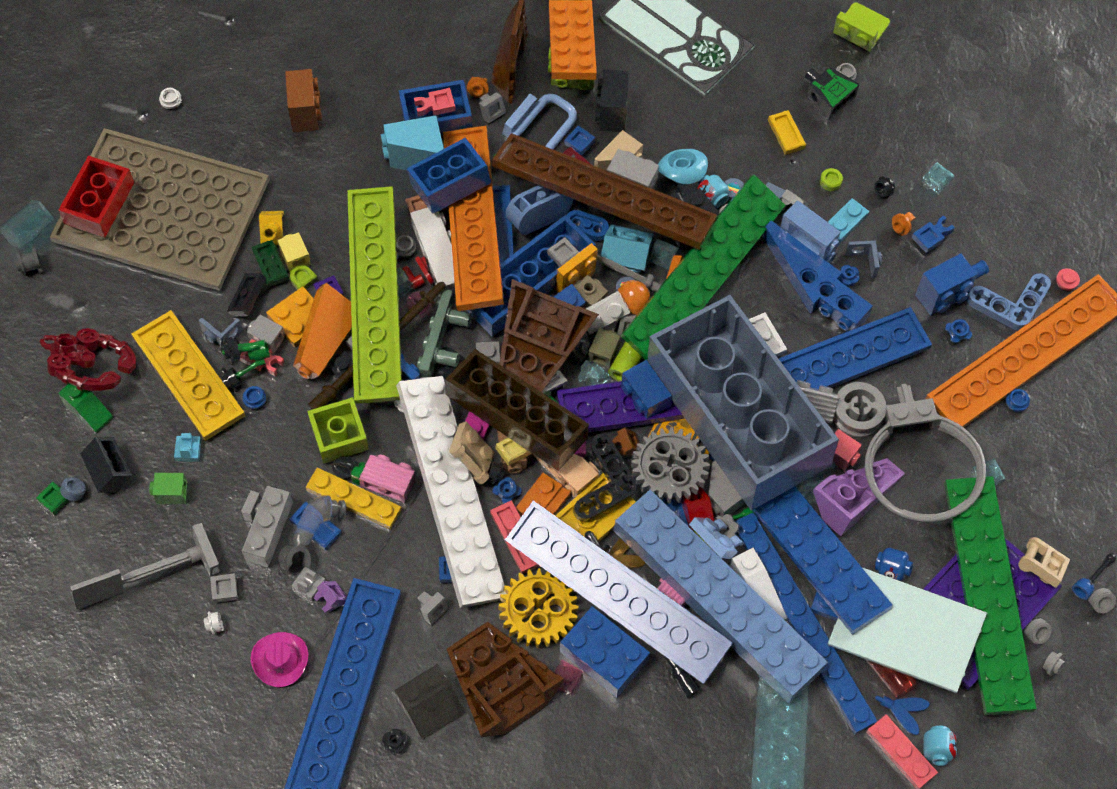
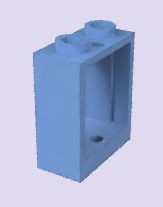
[781,200,840,263]

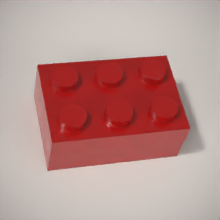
[58,155,134,238]

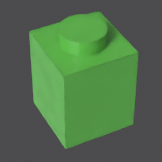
[149,473,188,504]

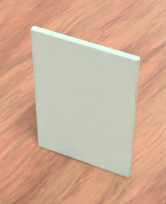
[828,568,987,693]

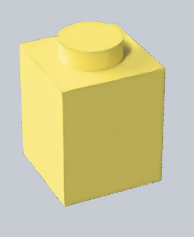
[278,232,311,272]

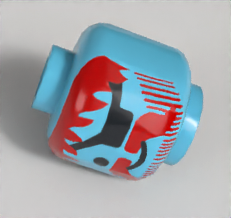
[697,175,730,208]
[923,726,957,766]

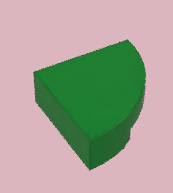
[351,462,366,487]

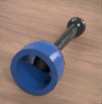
[1072,553,1116,600]

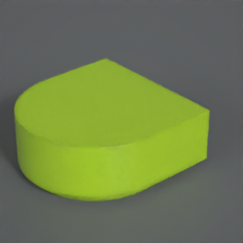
[290,265,318,290]

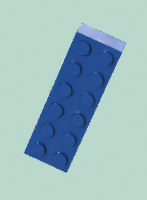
[466,215,596,337]

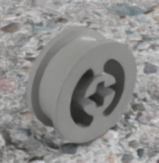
[833,382,886,438]

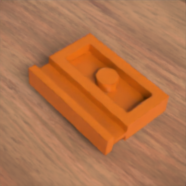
[516,473,571,516]

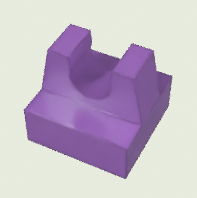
[314,581,347,613]

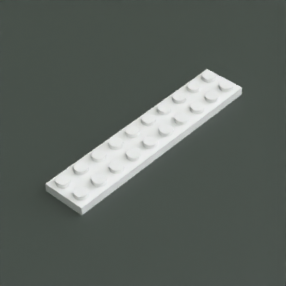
[396,376,506,608]

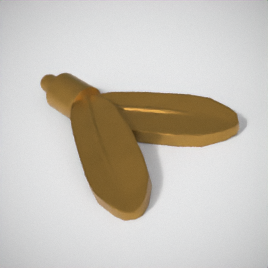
[608,538,645,569]

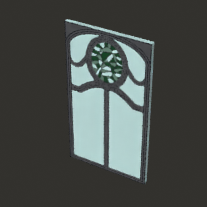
[598,0,755,95]

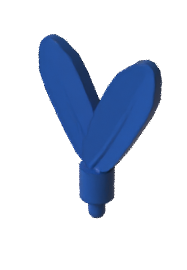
[875,696,930,735]

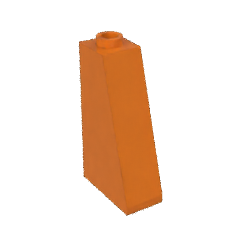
[293,283,352,380]

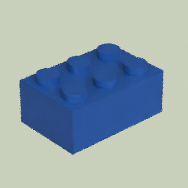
[399,80,472,136]
[407,138,491,214]
[560,606,650,698]

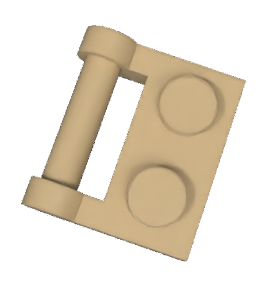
[449,421,495,484]
[1019,537,1070,588]

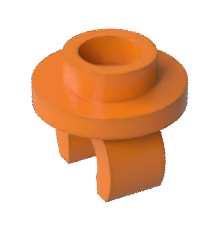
[467,77,489,98]
[892,212,916,236]

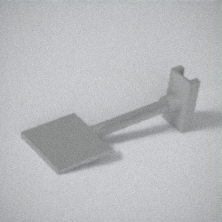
[70,523,220,610]

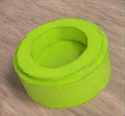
[820,168,843,191]

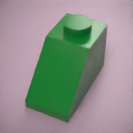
[58,383,113,433]

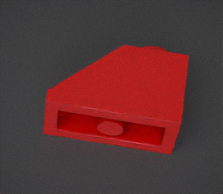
[681,486,714,531]

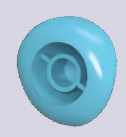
[658,149,708,184]

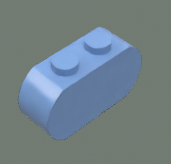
[506,185,573,235]

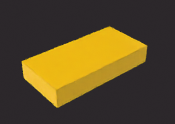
[768,110,806,155]

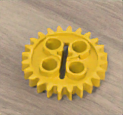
[498,568,579,648]

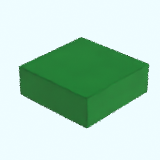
[35,482,70,515]

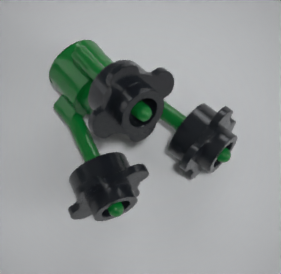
[221,336,270,392]

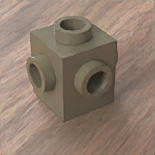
[573,275,608,309]

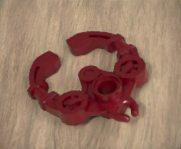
[39,328,136,391]

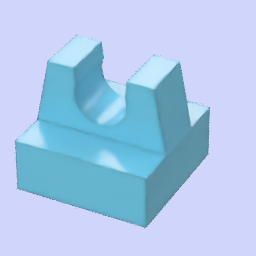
[174,433,202,462]

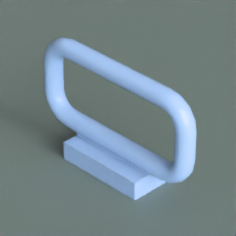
[502,94,577,150]

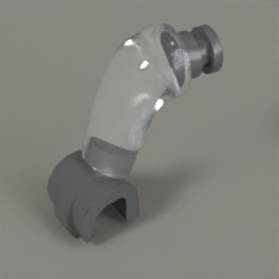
[278,495,346,570]

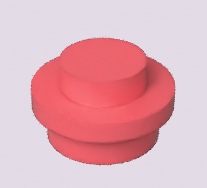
[1056,269,1080,291]

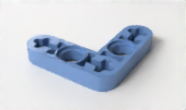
[967,274,1051,331]

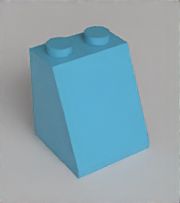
[380,116,444,170]

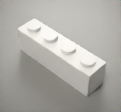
[410,208,455,297]

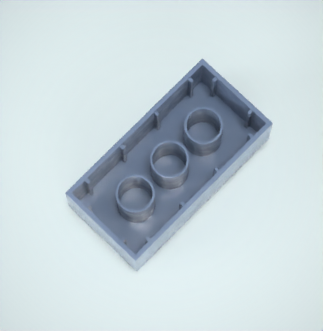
[647,295,839,510]

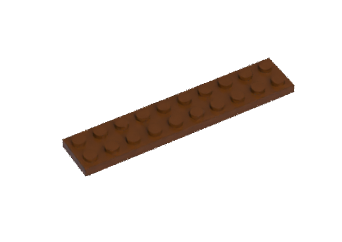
[491,133,717,249]

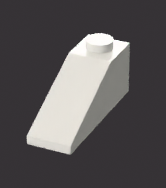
[730,548,787,620]

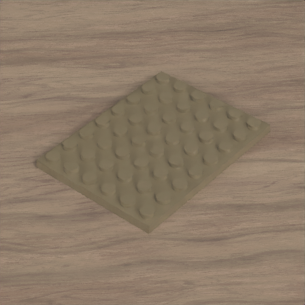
[50,128,270,291]

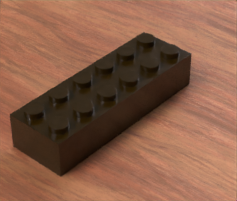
[445,349,589,471]

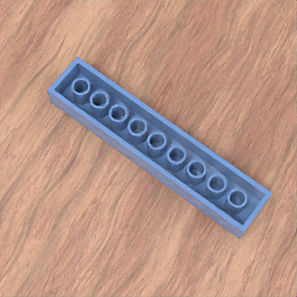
[614,490,828,704]

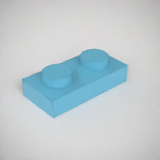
[828,198,869,243]

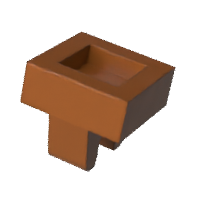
[612,428,639,458]

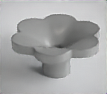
[714,514,739,538]

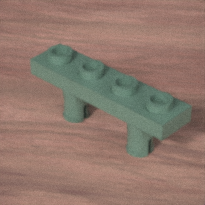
[417,289,472,378]

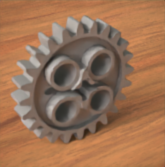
[631,427,710,503]

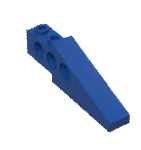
[763,221,873,331]

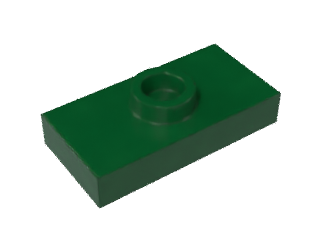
[251,240,289,287]

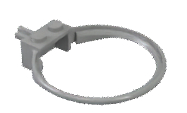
[865,384,986,522]

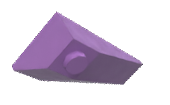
[813,458,905,536]

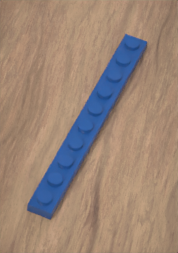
[734,513,877,735]

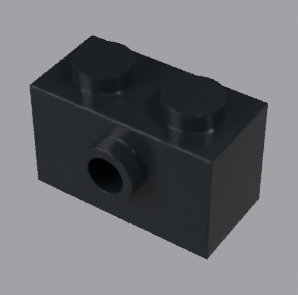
[80,437,132,493]

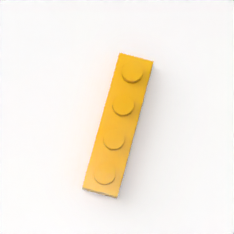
[306,467,402,530]

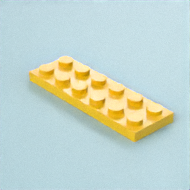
[131,310,245,441]

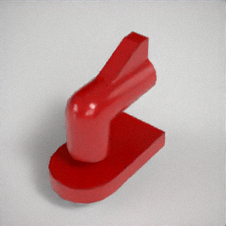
[397,256,435,289]

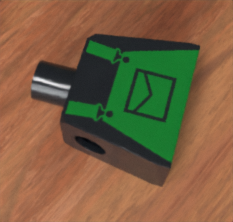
[804,68,859,120]

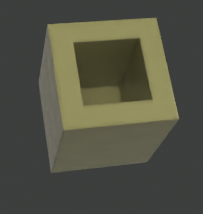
[588,328,621,369]

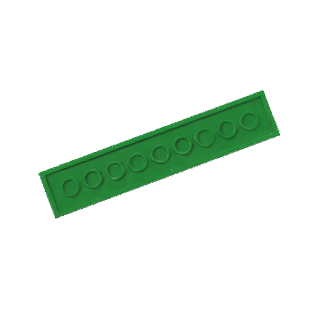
[620,174,786,360]
[944,476,1037,715]

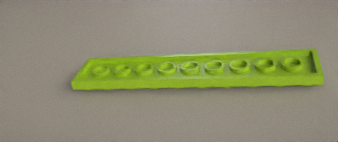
[347,186,402,404]

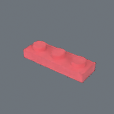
[490,500,540,574]
[866,714,938,789]

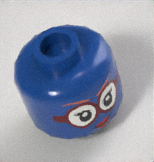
[875,548,913,581]

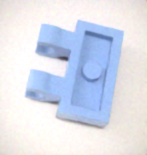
[689,517,744,559]

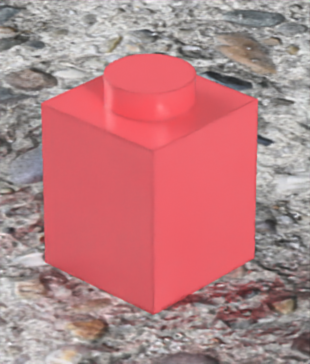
[832,429,862,471]

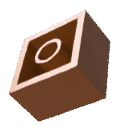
[285,69,322,133]

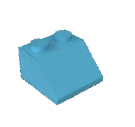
[601,225,654,272]

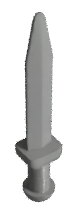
[597,255,661,292]

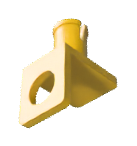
[259,211,284,245]

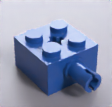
[915,253,989,316]

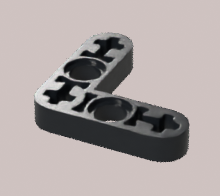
[573,434,637,521]

